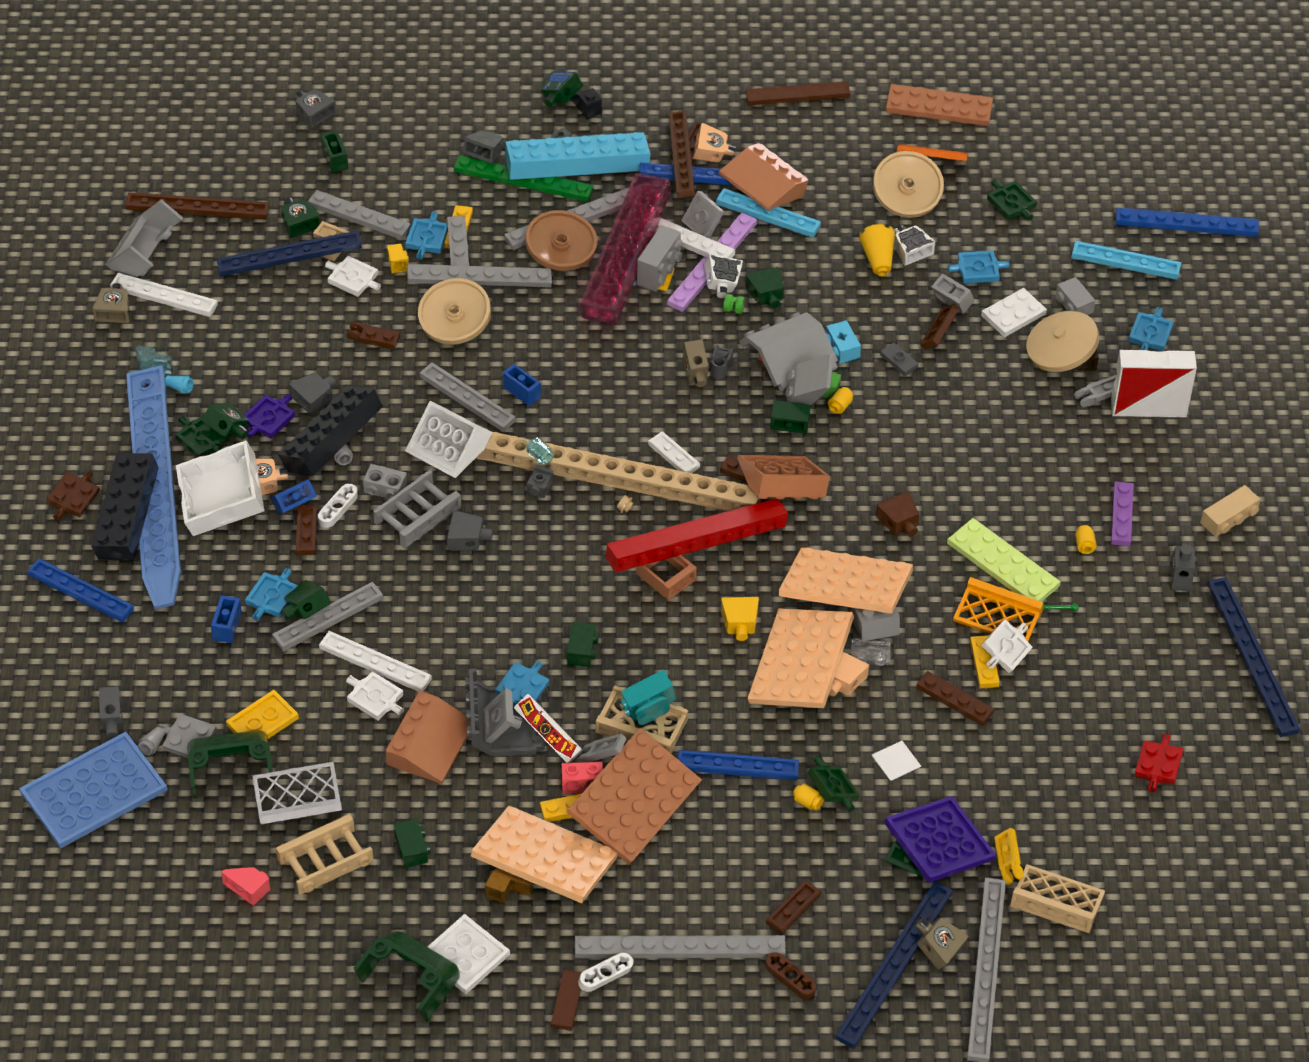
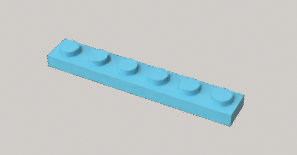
[716,188,821,238]
[1072,241,1181,280]

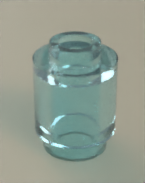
[526,438,554,465]

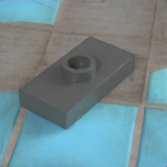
[880,343,919,376]

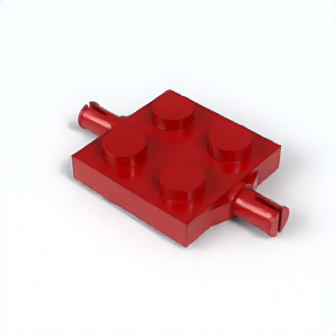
[1135,734,1184,792]

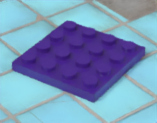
[884,796,996,883]

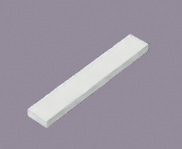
[110,273,218,317]
[319,631,432,692]

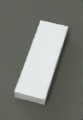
[648,431,700,473]

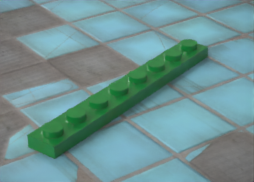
[454,155,593,202]

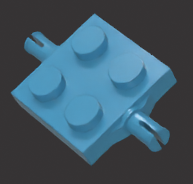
[405,211,448,260]
[948,250,1009,284]
[1128,307,1174,351]
[245,568,298,621]
[495,661,550,706]

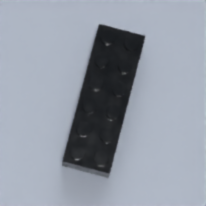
[278,385,383,476]
[91,453,159,560]

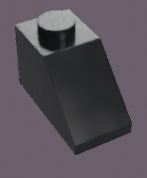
[570,88,602,120]

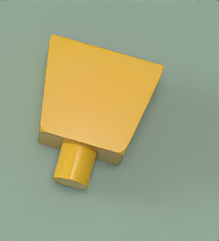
[721,597,759,641]

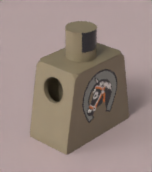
[93,283,130,323]
[682,339,709,387]
[915,917,969,970]

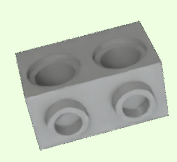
[931,273,974,314]
[363,464,407,499]

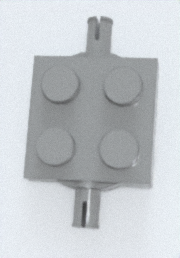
[158,714,217,758]

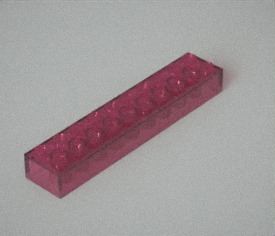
[580,173,671,325]

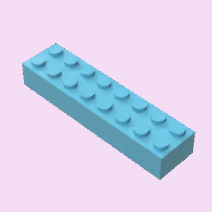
[505,132,650,180]

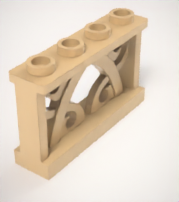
[596,686,688,754]

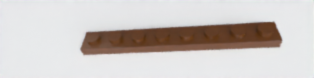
[669,110,695,199]
[125,192,270,220]

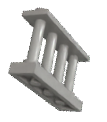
[373,470,461,548]

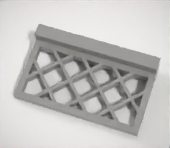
[252,762,342,824]

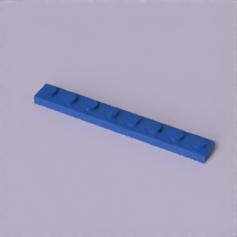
[1116,207,1259,237]

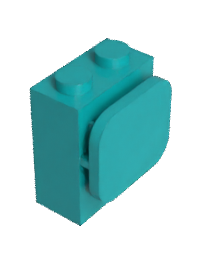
[620,669,677,725]

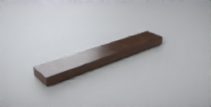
[746,81,850,106]

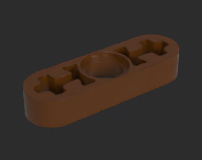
[766,952,816,999]

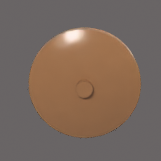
[525,210,597,271]

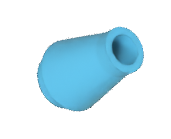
[165,375,194,394]

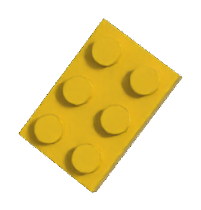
[226,690,299,739]

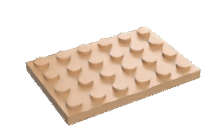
[779,547,913,614]
[748,608,854,708]
[471,806,618,903]

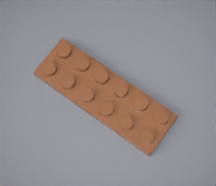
[886,84,993,126]

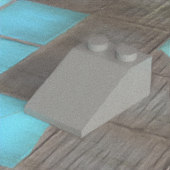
[785,354,833,405]

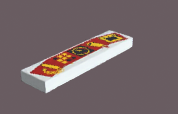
[514,694,583,763]

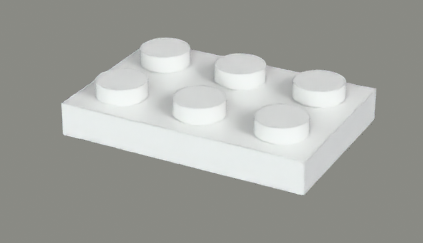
[981,288,1047,338]

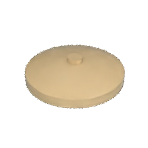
[873,151,944,218]
[418,278,491,345]
[1026,311,1099,372]

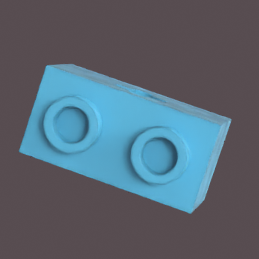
[826,320,861,364]

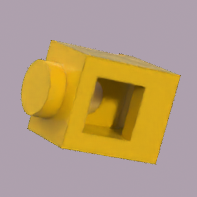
[387,244,409,273]

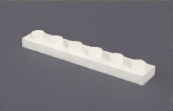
[637,212,735,258]

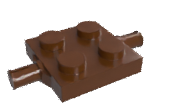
[47,470,100,521]

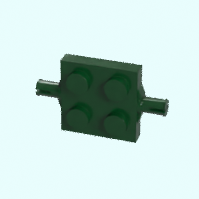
[987,179,1037,221]
[175,414,229,458]
[807,756,860,812]

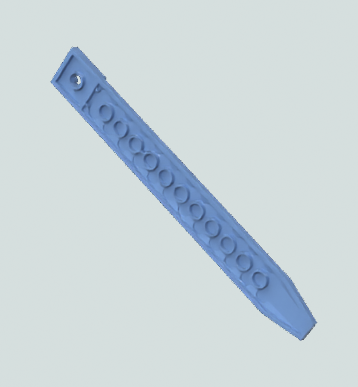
[126,365,181,609]

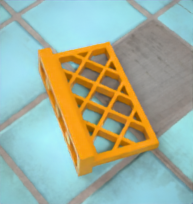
[953,577,1043,642]

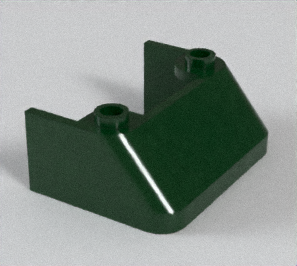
[187,730,275,799]
[353,931,460,1022]

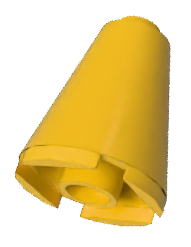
[859,224,895,276]

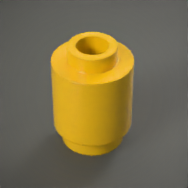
[828,387,853,414]
[1075,525,1097,554]
[793,783,824,811]

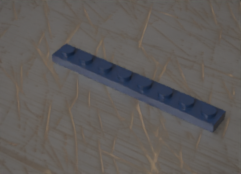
[217,230,362,277]

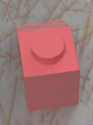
[221,867,270,906]

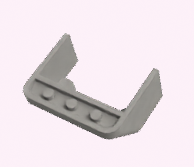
[105,199,183,277]

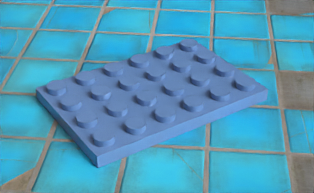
[19,732,168,849]

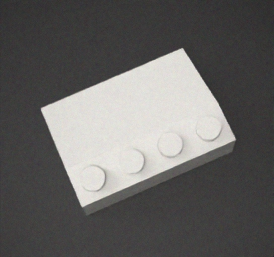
[405,401,493,478]

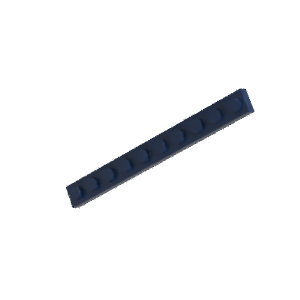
[1207,577,1300,738]
[835,881,953,1049]

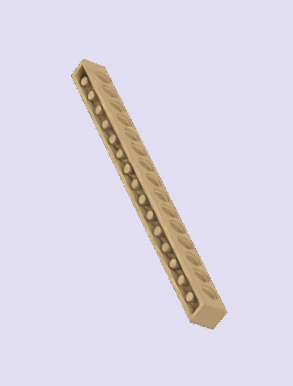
[476,432,760,511]

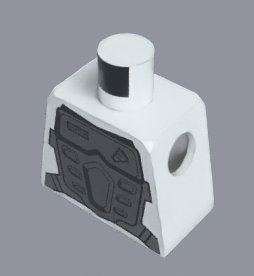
[894,225,935,266]
[704,254,742,298]

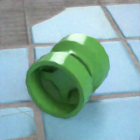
[723,294,745,315]

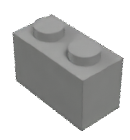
[1055,277,1095,315]

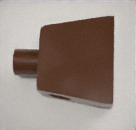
[876,492,919,537]

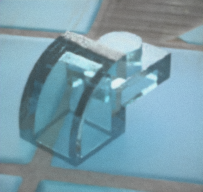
[136,346,173,374]

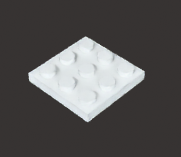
[428,914,510,994]

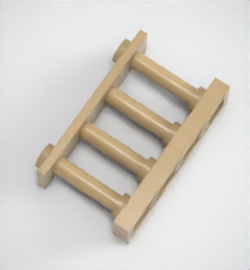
[276,814,373,895]

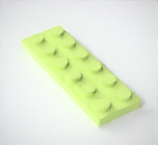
[947,518,1061,602]

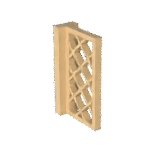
[1010,864,1105,933]

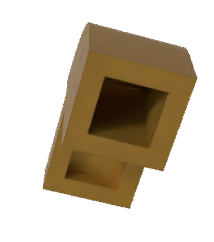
[485,868,533,903]

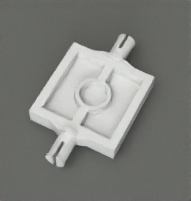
[325,256,381,297]
[981,619,1032,673]
[346,671,404,721]

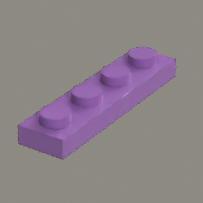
[1111,481,1134,546]

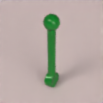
[1043,603,1079,612]

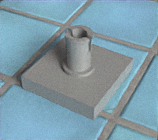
[681,191,725,239]
[483,688,522,744]

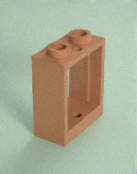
[636,555,697,600]

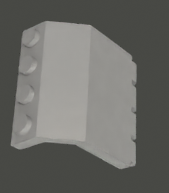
[739,312,838,392]

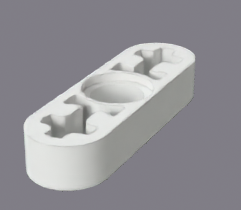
[318,484,358,528]
[578,953,633,992]

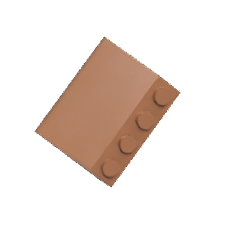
[718,143,808,211]
[737,455,830,499]
[386,691,471,784]

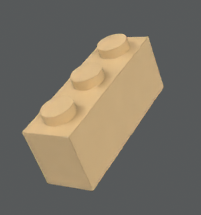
[1200,485,1261,537]

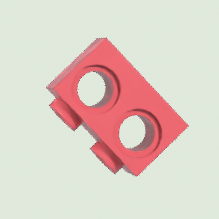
[562,762,603,794]

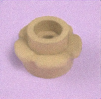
[617,495,634,513]

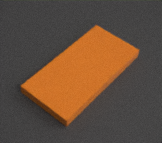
[897,144,968,161]

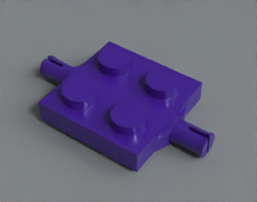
[244,394,295,439]

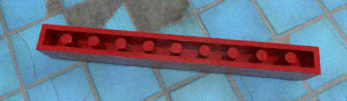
[605,498,788,573]

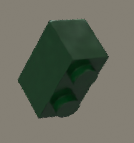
[320,130,348,173]
[770,400,811,434]
[567,622,599,667]
[393,818,431,868]

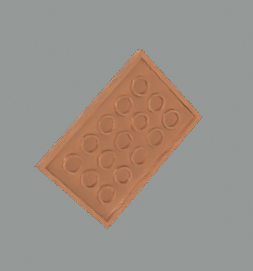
[567,728,702,865]

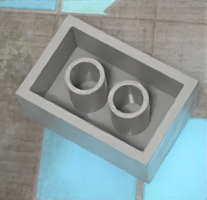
[637,225,682,292]

